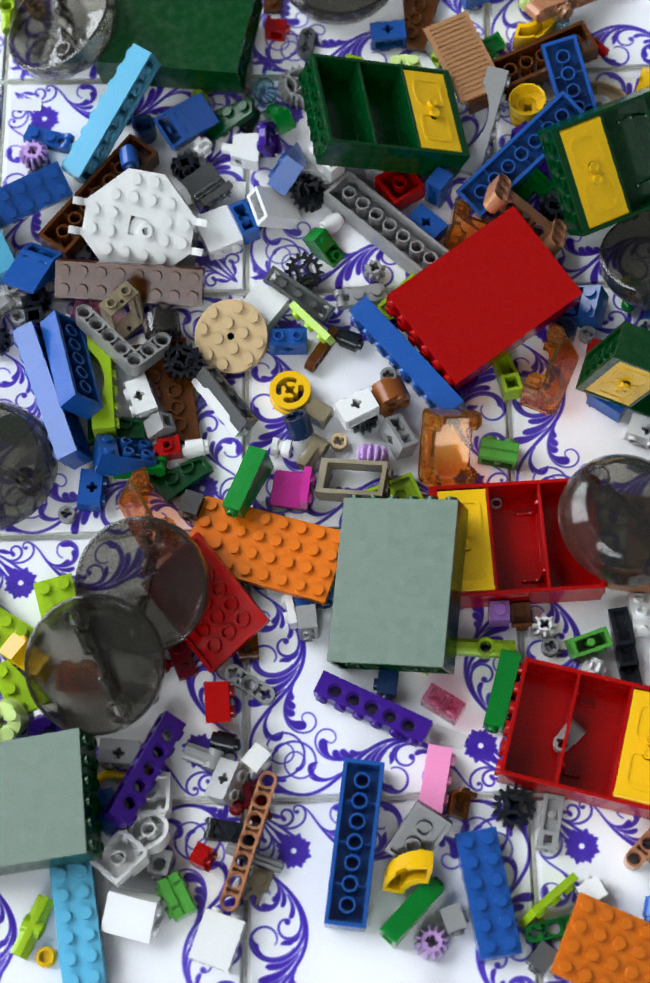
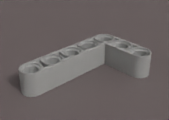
[76,304,171,377]

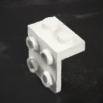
[627,593,650,637]

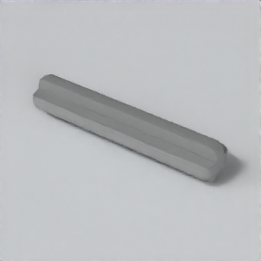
[225,842,284,873]

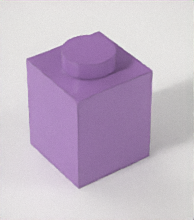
[488,600,510,627]

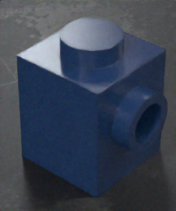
[373,669,399,701]

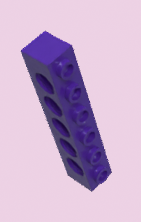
[313,670,433,747]
[102,711,186,829]

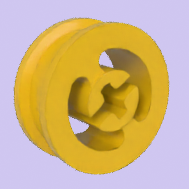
[269,371,311,415]

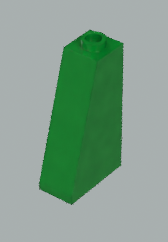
[222,445,274,518]
[482,649,522,734]
[379,876,445,949]

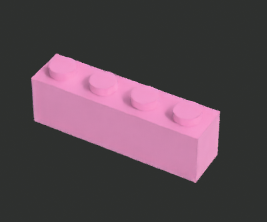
[419,744,456,816]

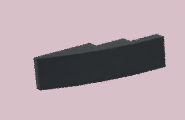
[608,606,643,685]

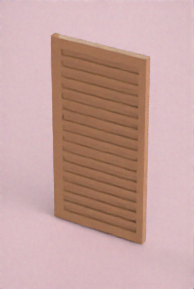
[423,11,495,105]

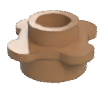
[557,2,573,21]

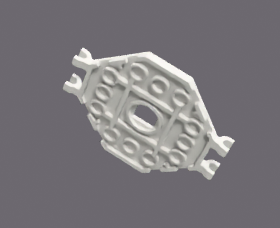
[68,168,209,265]

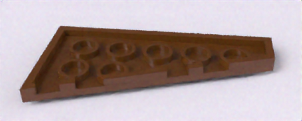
[403,0,439,53]
[131,337,200,444]

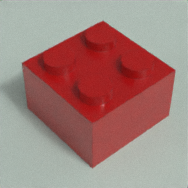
[374,171,425,211]
[204,681,236,723]

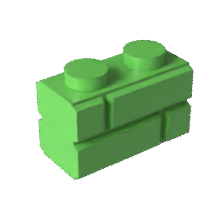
[477,436,520,470]
[155,871,198,922]

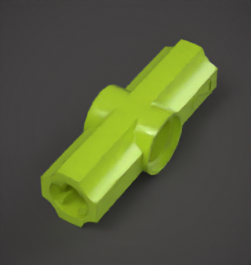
[0,0,17,36]
[456,637,516,660]
[10,894,54,960]

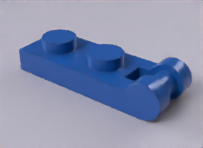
[22,124,75,154]

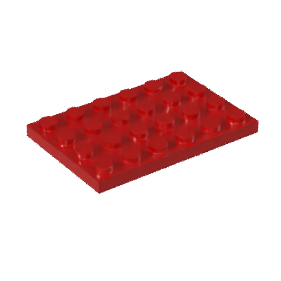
[141,532,270,673]

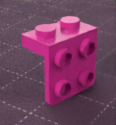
[270,466,316,511]

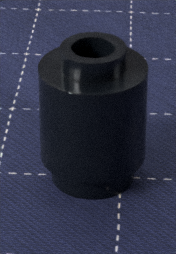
[239,107,261,133]
[335,329,364,353]
[209,730,240,754]

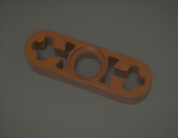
[304,326,340,373]

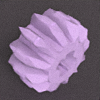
[19,139,50,171]
[357,444,389,461]
[414,924,449,961]

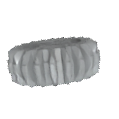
[278,64,304,110]

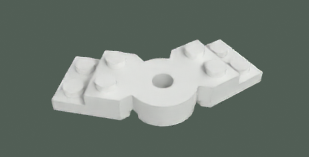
[89,772,172,888]

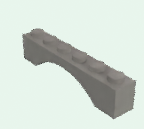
[459,65,511,176]

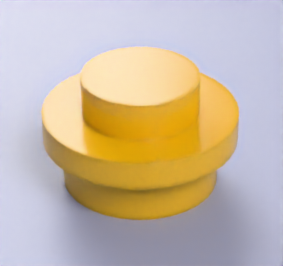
[36,946,57,968]

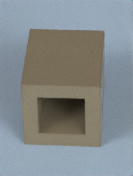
[304,397,334,430]

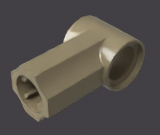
[296,433,331,471]

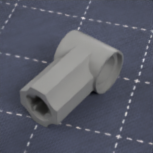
[182,742,226,773]

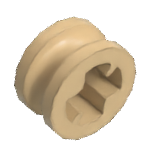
[330,433,347,452]

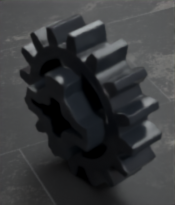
[289,173,326,213]
[284,252,324,291]
[162,341,203,382]
[491,784,536,830]

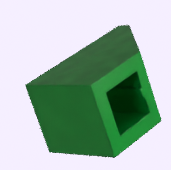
[262,103,297,135]
[303,228,346,268]

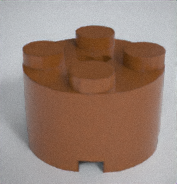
[371,375,411,418]

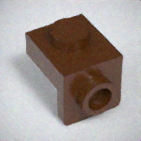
[510,601,532,631]
[446,787,477,821]

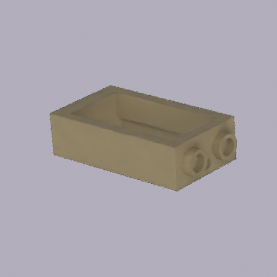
[98,281,147,341]
[315,458,394,502]

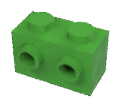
[564,626,613,661]

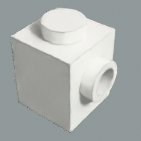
[240,742,273,777]
[574,875,609,901]

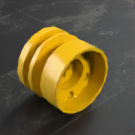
[509,83,546,127]

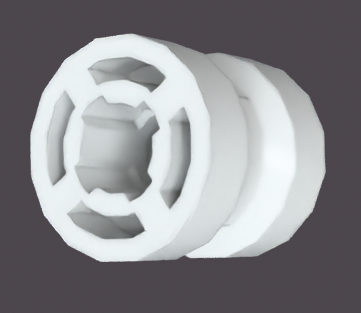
[270,437,293,459]

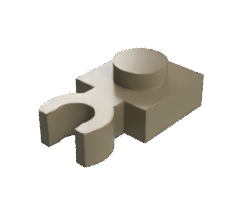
[245,866,274,906]

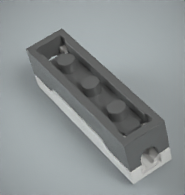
[263,265,336,324]
[191,365,258,437]

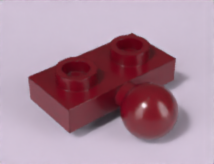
[156,638,198,682]
[228,780,272,825]

